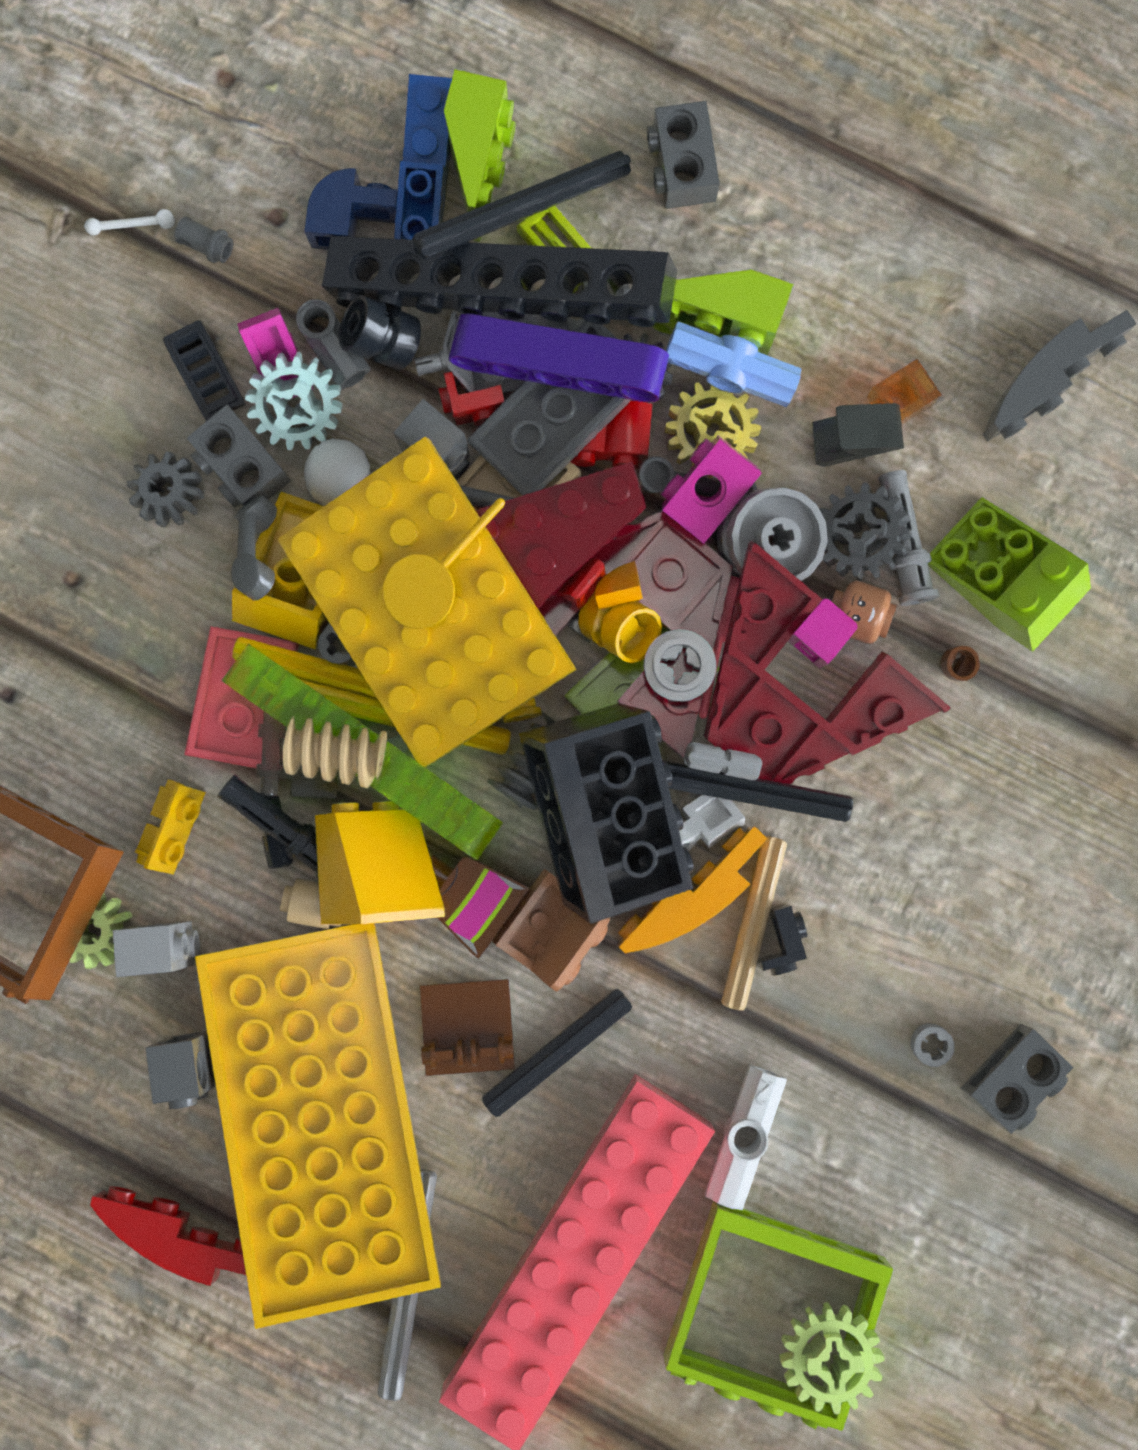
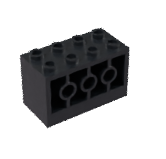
[519,703,694,924]

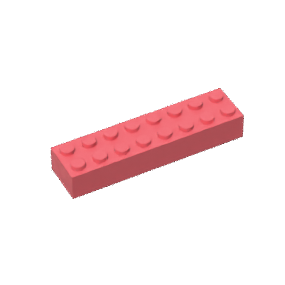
[439,1074,715,1450]

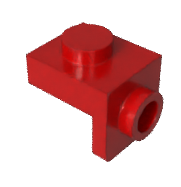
[438,371,504,426]

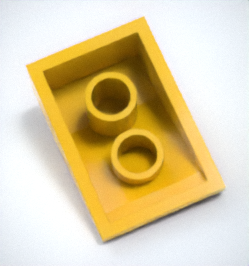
[232,492,328,649]

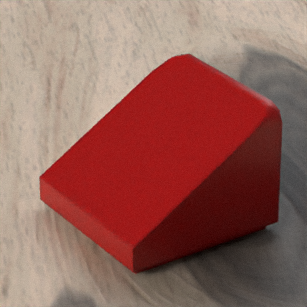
[557,558,606,609]

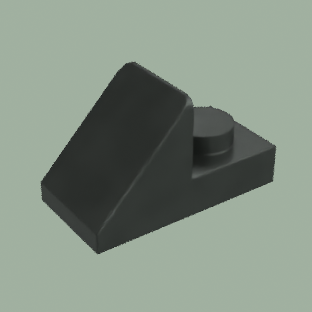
[812,403,904,467]

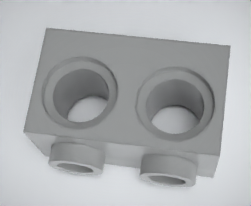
[113,921,200,977]

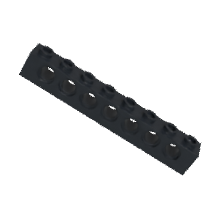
[322,236,678,327]

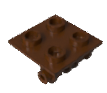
[420,979,515,1076]

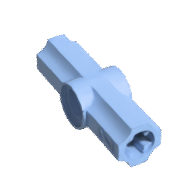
[666,321,801,407]

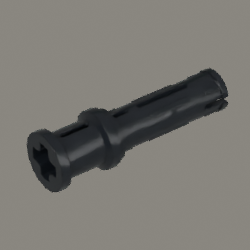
[217,774,318,879]

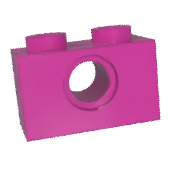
[661,435,762,543]

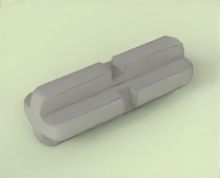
[684,742,762,780]

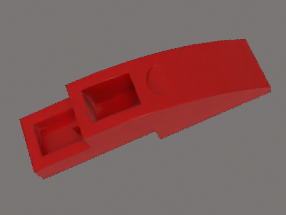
[90,1186,246,1286]

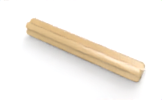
[721,836,787,1011]

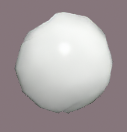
[304,438,370,506]

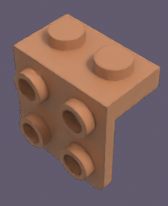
[492,869,610,992]

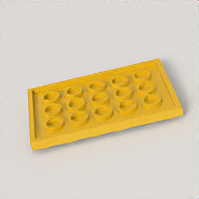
[277,437,577,769]

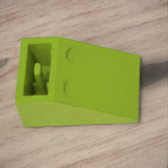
[444,69,516,242]
[652,269,794,356]
[928,497,1091,652]

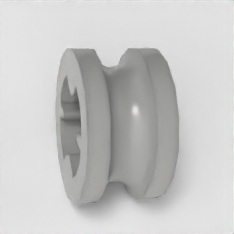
[911,1023,954,1067]

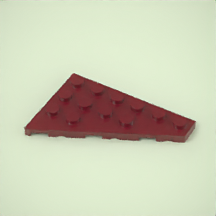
[475,461,646,610]

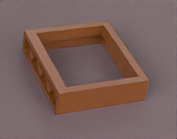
[0,785,124,1004]

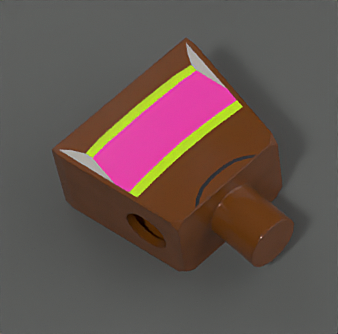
[430,854,530,959]

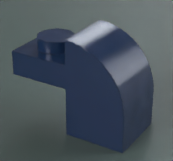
[304,168,397,250]

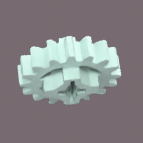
[245,352,343,450]

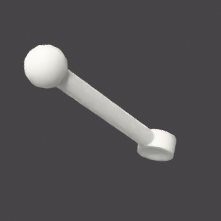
[84,209,175,236]

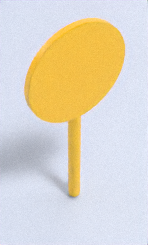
[383,498,505,629]

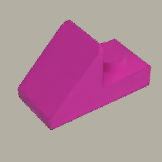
[237,308,314,399]
[788,598,858,669]

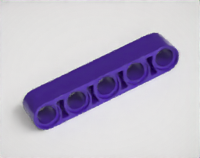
[448,314,669,402]

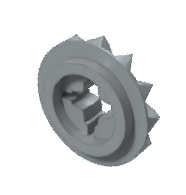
[644,629,716,701]

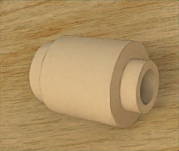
[280,878,342,930]

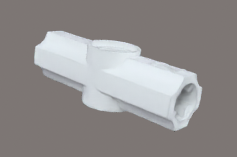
[704,1065,787,1210]

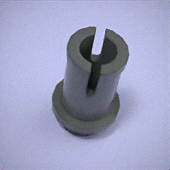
[174,216,234,263]

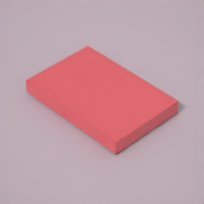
[184,626,299,772]

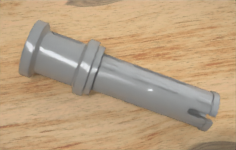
[878,470,940,606]

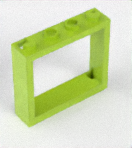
[663,1201,893,1432]

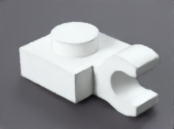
[679,795,745,851]

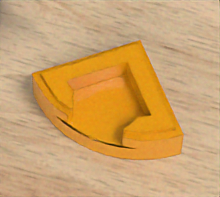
[595,561,643,609]

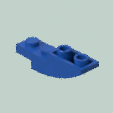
[394,74,452,240]

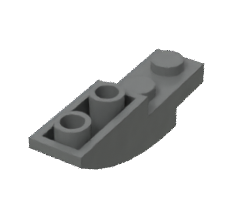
[983,310,1137,442]

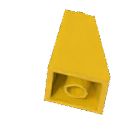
[315,801,445,924]

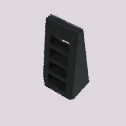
[162,320,246,421]

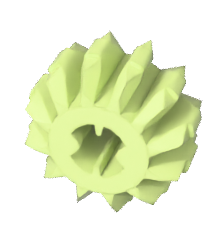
[69,893,133,969]

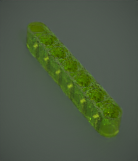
[222,644,504,861]

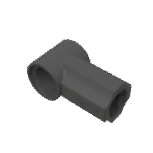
[296,299,371,390]

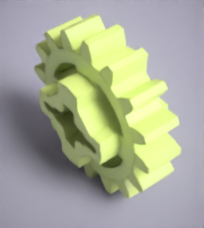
[779,1302,885,1414]

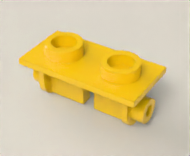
[134,779,206,875]

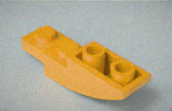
[617,826,768,953]

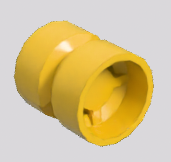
[578,593,662,663]

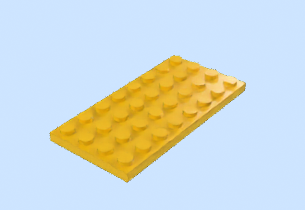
[195,923,441,1329]

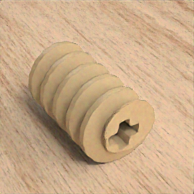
[282,715,387,788]

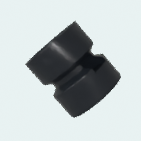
[339,295,421,371]

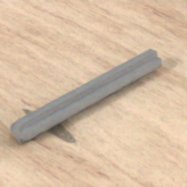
[378,1169,437,1401]

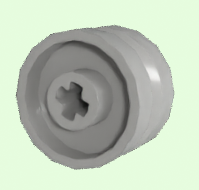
[716,487,828,581]

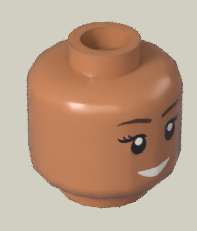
[832,580,897,644]

